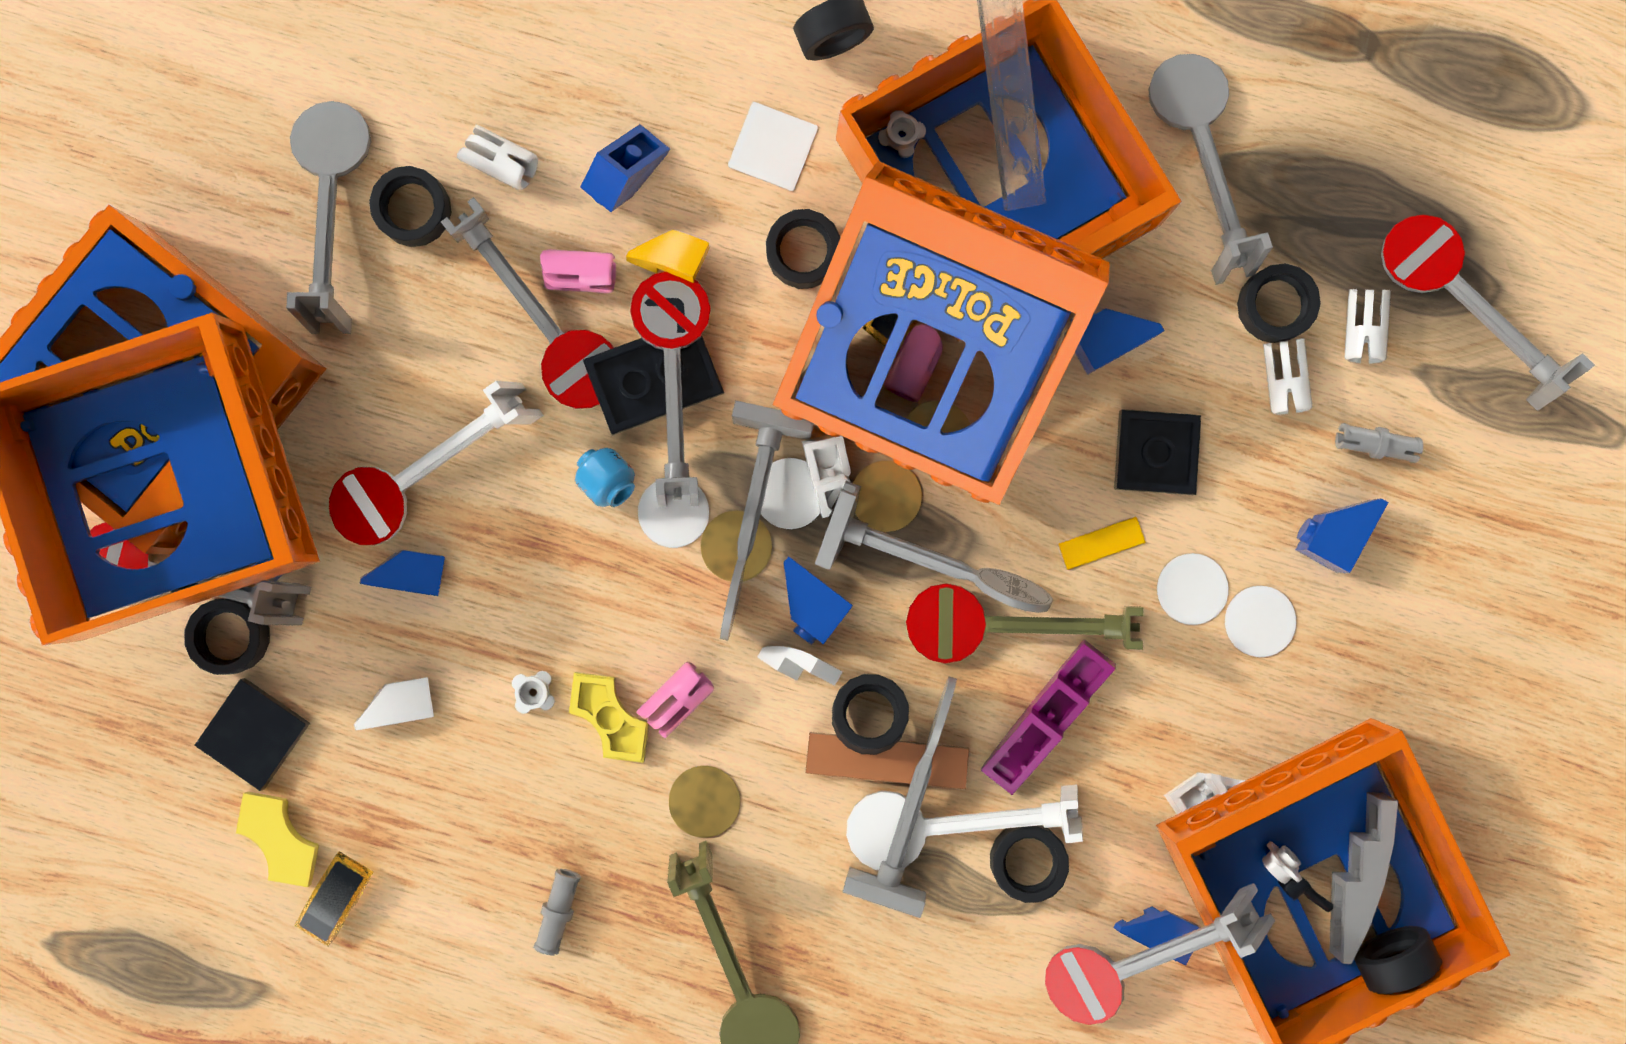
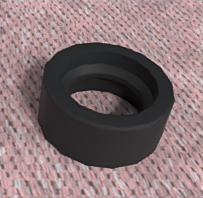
[793,0,874,61]
[369,166,452,247]
[766,209,840,289]
[1237,263,1321,343]
[184,599,270,675]
[832,674,909,755]
[990,825,1069,903]
[1354,926,1442,994]

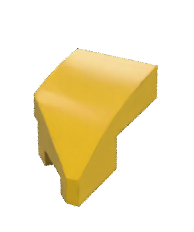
[626,230,710,283]

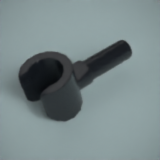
[1278,876,1333,912]

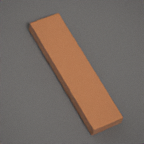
[805,732,969,789]

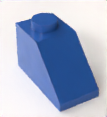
[580,124,670,212]
[1065,308,1165,375]
[1295,498,1389,573]
[784,556,853,645]

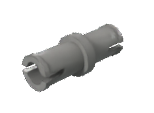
[1335,423,1423,463]
[533,869,581,956]

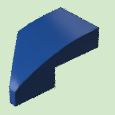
[359,550,445,596]
[1113,906,1201,966]

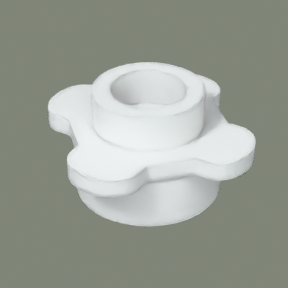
[878,111,926,158]
[512,671,555,714]
[1262,841,1302,884]

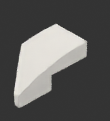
[802,434,851,518]
[757,646,842,686]
[354,677,434,730]
[1164,772,1246,814]

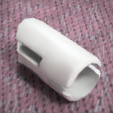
[457,124,538,190]
[1344,289,1391,364]
[1263,338,1312,415]

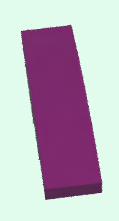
[981,639,1116,795]

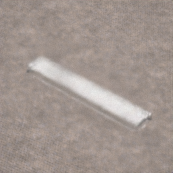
[977,0,1046,211]

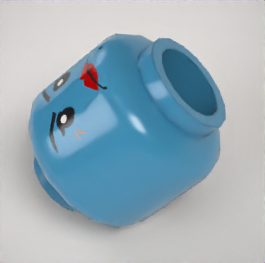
[575,448,635,507]

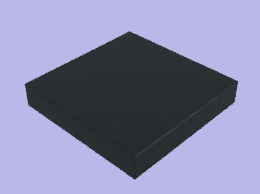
[1114,410,1201,495]
[194,678,310,791]

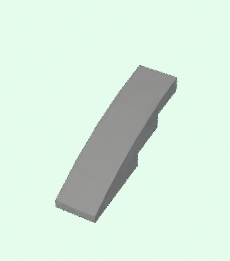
[1329,792,1398,964]

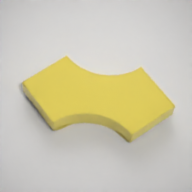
[569,672,649,763]
[236,792,319,887]

